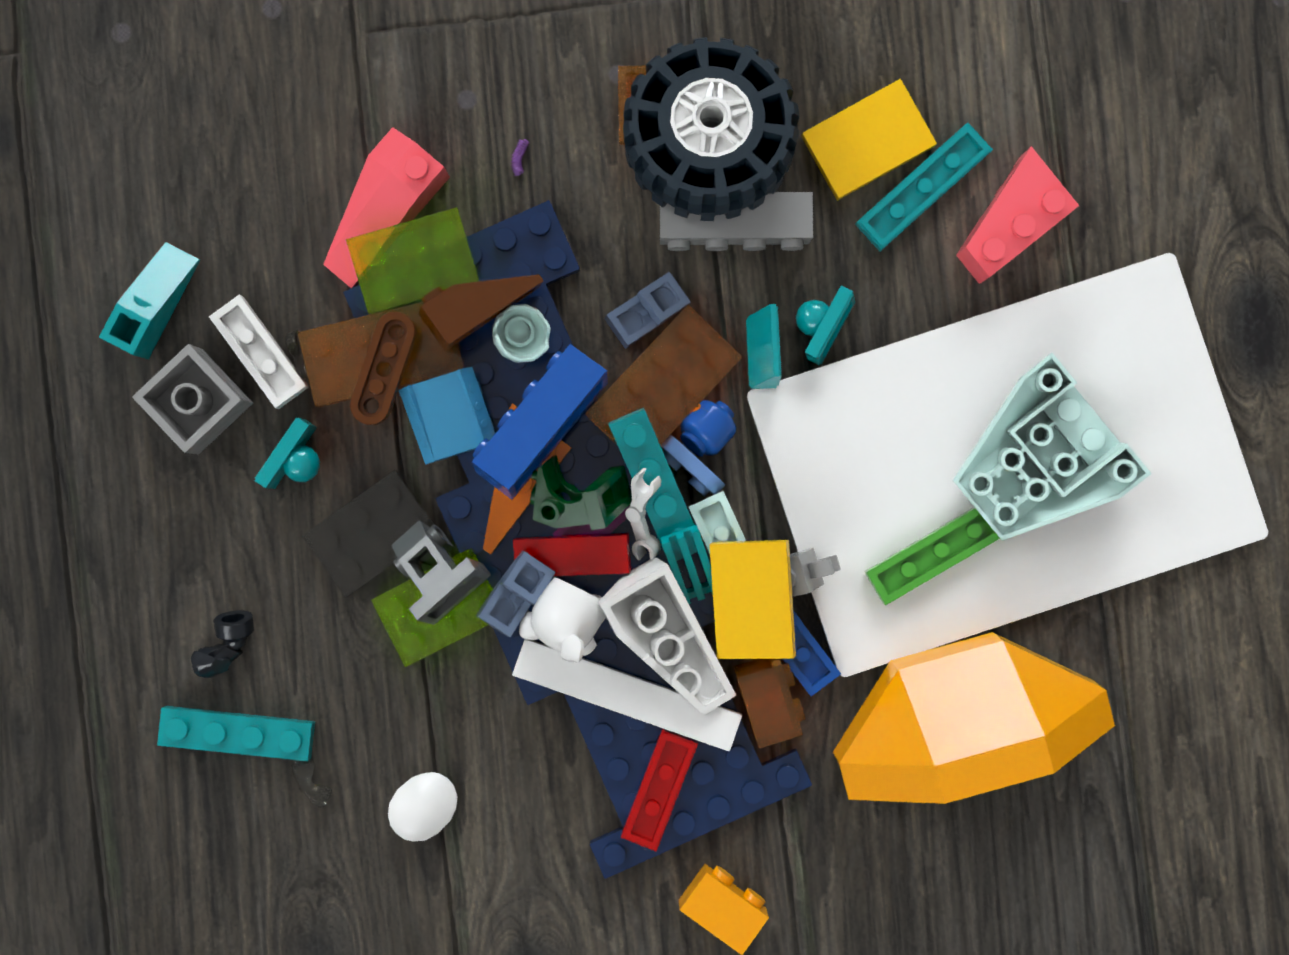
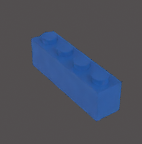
[472,344,608,500]

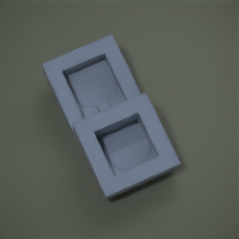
[604,272,691,349]
[475,551,556,637]

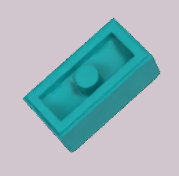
[746,304,781,389]

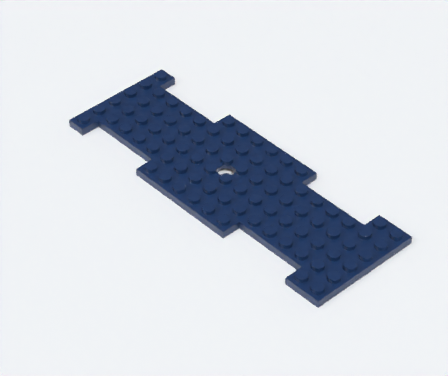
[343,200,812,879]

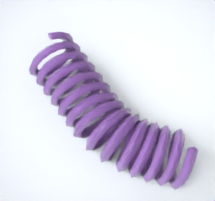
[511,139,529,176]

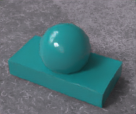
[796,285,856,365]
[255,418,320,489]

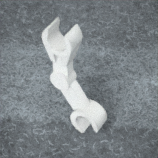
[625,468,661,561]

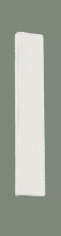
[512,639,742,752]

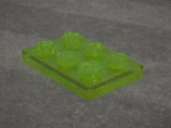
[346,207,480,315]
[371,548,493,667]

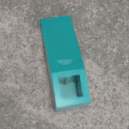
[99,242,200,360]

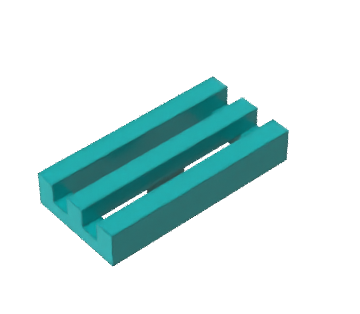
[660,525,713,604]

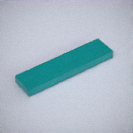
[855,122,993,252]

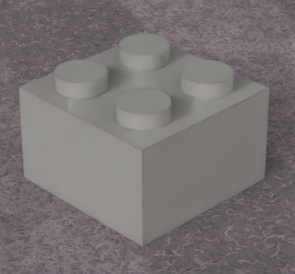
[132,344,253,455]

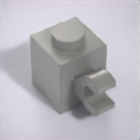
[790,548,841,597]

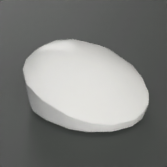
[388,772,458,842]

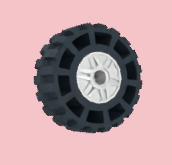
[623,37,800,221]

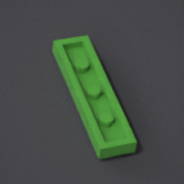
[864,507,1000,605]

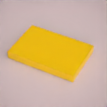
[801,78,937,201]
[710,540,796,659]

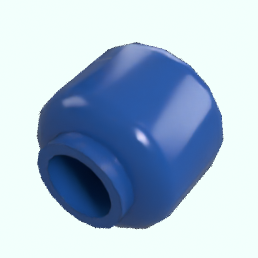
[680,400,736,457]

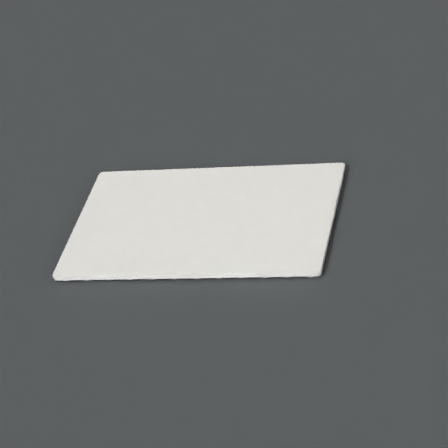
[747,253,1268,677]

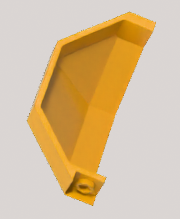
[833,632,1115,804]

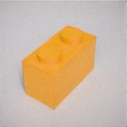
[679,864,769,955]

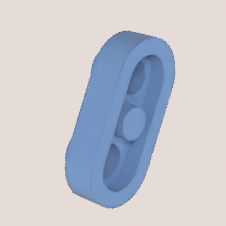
[660,434,725,497]

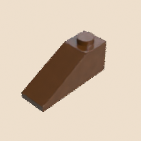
[418,274,544,352]

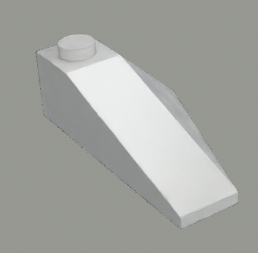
[598,557,736,715]

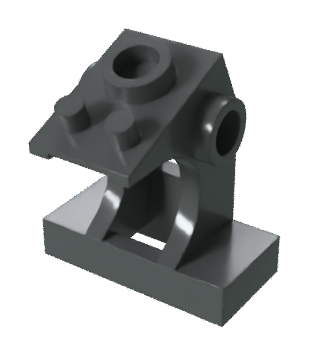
[391,520,491,625]

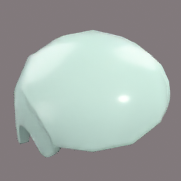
[492,304,551,363]

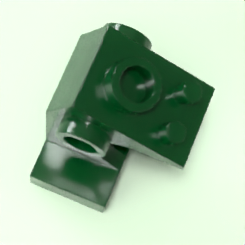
[530,455,632,530]

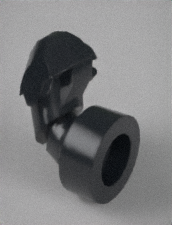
[191,610,254,678]

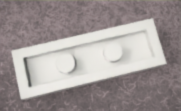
[209,294,309,409]

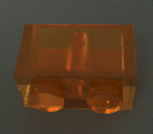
[733,659,806,749]

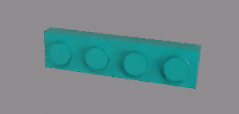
[608,408,697,561]
[157,706,315,761]

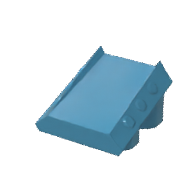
[399,367,495,465]

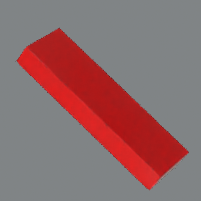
[513,533,631,576]
[621,728,698,851]

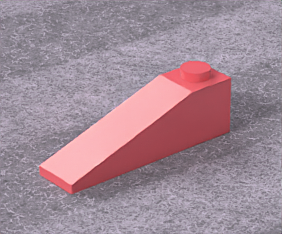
[323,127,450,288]

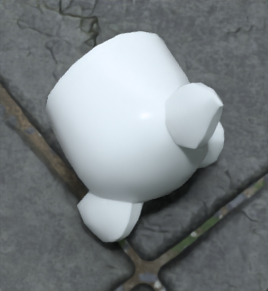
[519,577,606,663]

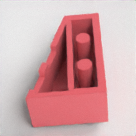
[956,146,1079,284]

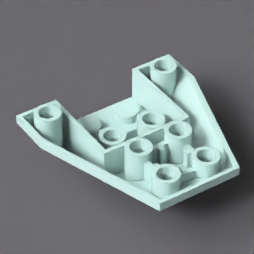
[953,353,1152,541]

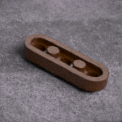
[350,312,417,425]

